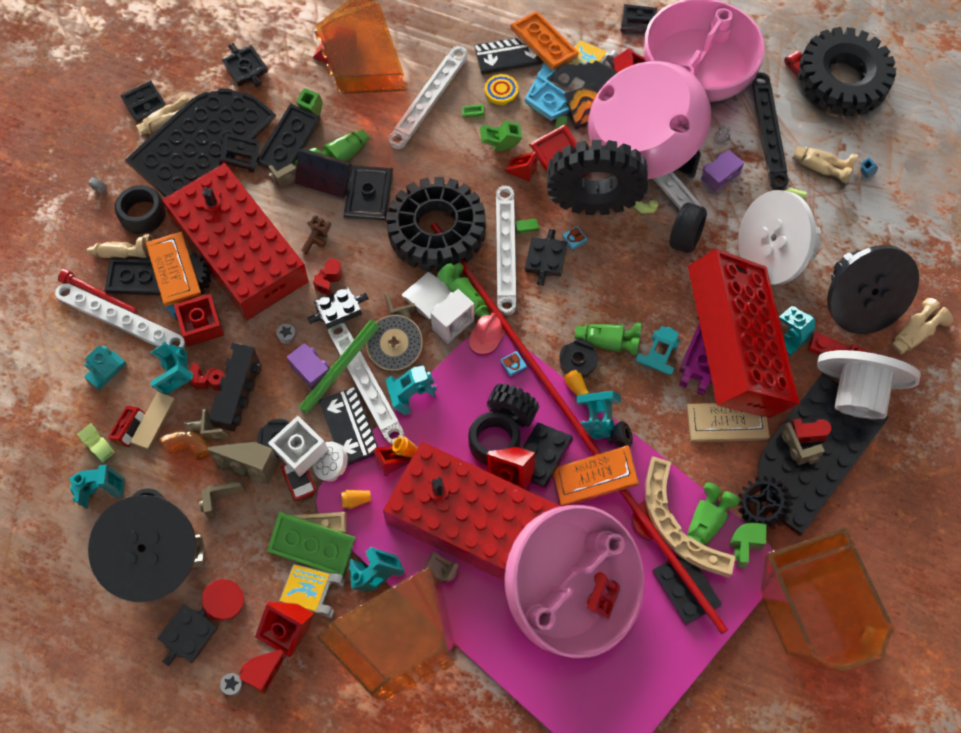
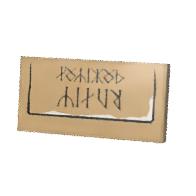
[686,403,770,442]

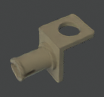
[385,293,416,319]
[184,410,229,441]

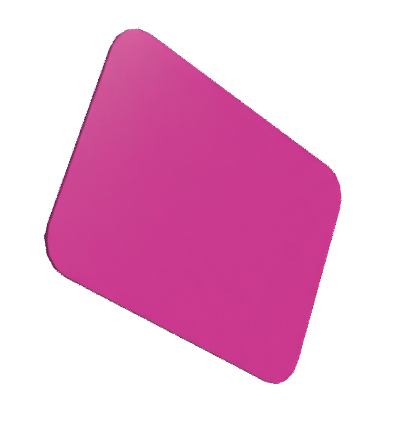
[316,334,776,733]

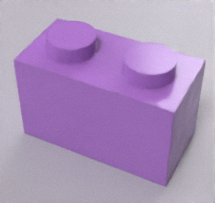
[701,150,744,193]
[287,343,330,390]

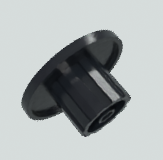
[827,245,919,334]
[88,495,197,602]

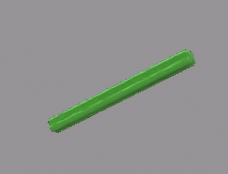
[299,320,379,414]

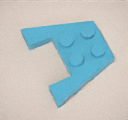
[525,63,570,121]

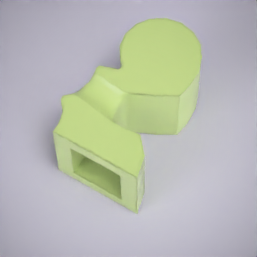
[77,423,115,463]

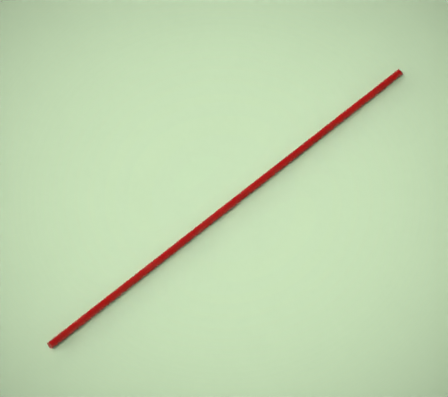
[430,222,728,634]

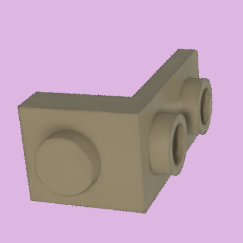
[781,422,825,465]
[199,481,245,519]

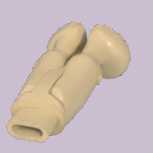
[136,94,189,137]
[792,147,858,184]
[87,234,153,258]
[891,298,953,355]

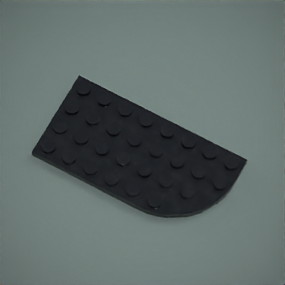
[125,88,276,198]
[758,373,889,536]

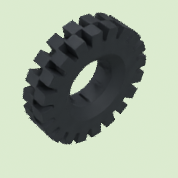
[798,27,896,116]
[547,140,648,215]
[386,177,486,272]

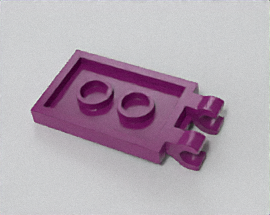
[679,323,712,396]

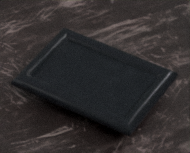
[343,165,393,220]

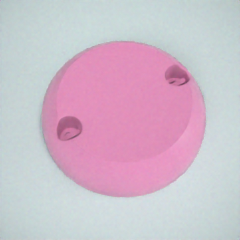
[644,0,765,103]
[588,61,711,179]
[505,505,644,658]

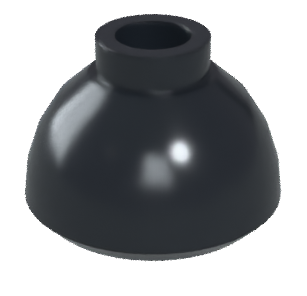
[607,421,633,448]

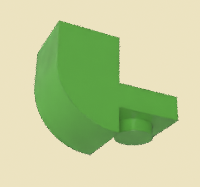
[296,88,323,116]
[480,120,522,151]
[729,523,766,568]

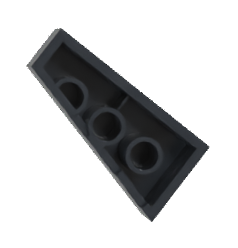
[209,342,262,432]

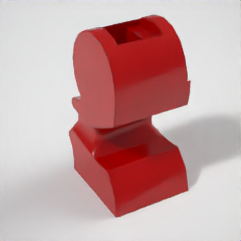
[313,259,342,296]
[189,362,225,391]

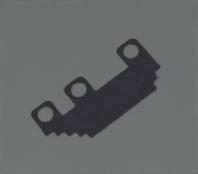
[553,60,617,91]

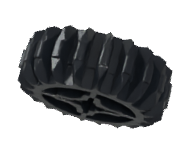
[738,476,793,531]

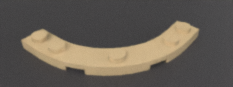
[645,456,735,578]

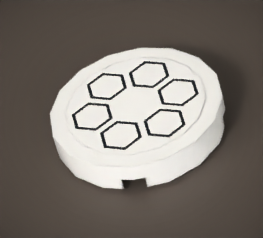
[312,441,348,481]

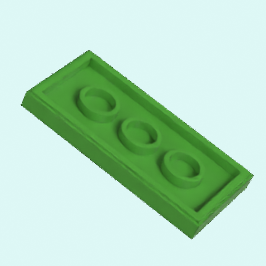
[267,512,357,577]

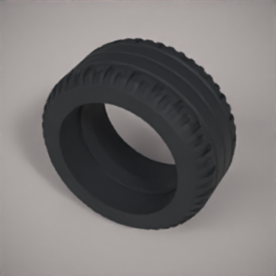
[115,185,165,234]
[669,202,707,253]
[468,411,521,465]

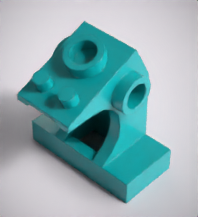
[779,306,815,357]
[636,326,681,376]
[150,342,193,395]
[84,345,127,390]
[385,365,437,416]
[577,391,621,439]
[69,465,125,509]
[349,547,405,592]

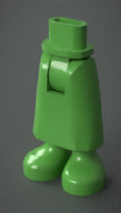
[309,129,370,162]
[437,263,490,318]
[574,322,642,356]
[687,482,740,546]

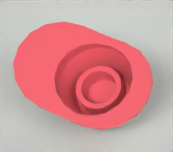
[469,313,505,354]

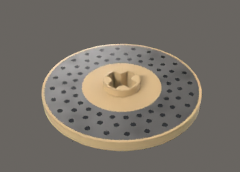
[366,315,423,371]

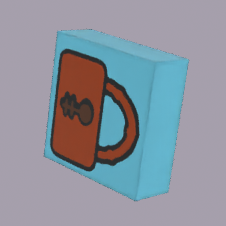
[562,226,588,251]
[500,351,527,377]

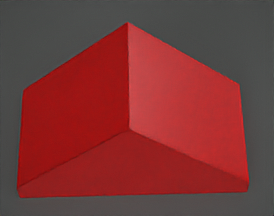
[505,152,538,182]
[373,446,411,476]

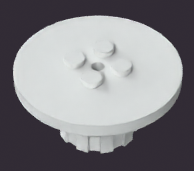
[738,190,822,285]
[817,350,921,419]

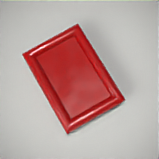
[529,124,589,177]

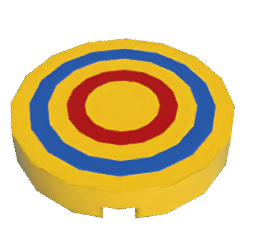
[484,74,519,106]

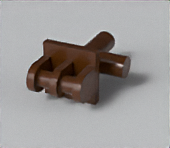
[301,215,331,254]

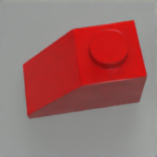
[239,649,286,694]

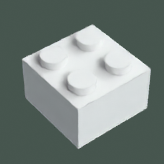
[430,289,475,344]
[268,416,329,477]

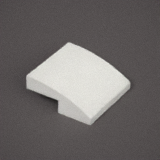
[402,272,451,320]

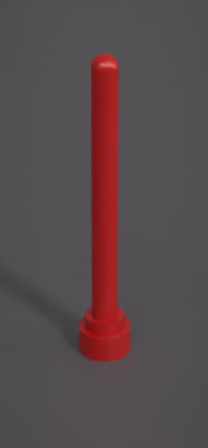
[58,269,138,314]

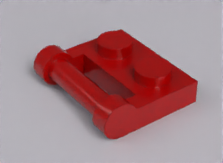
[587,572,620,620]

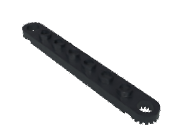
[752,72,789,190]

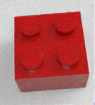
[174,294,224,346]

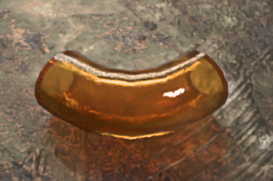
[160,430,212,460]

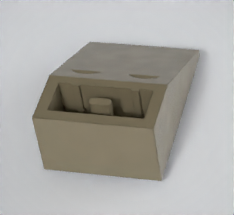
[207,442,279,484]

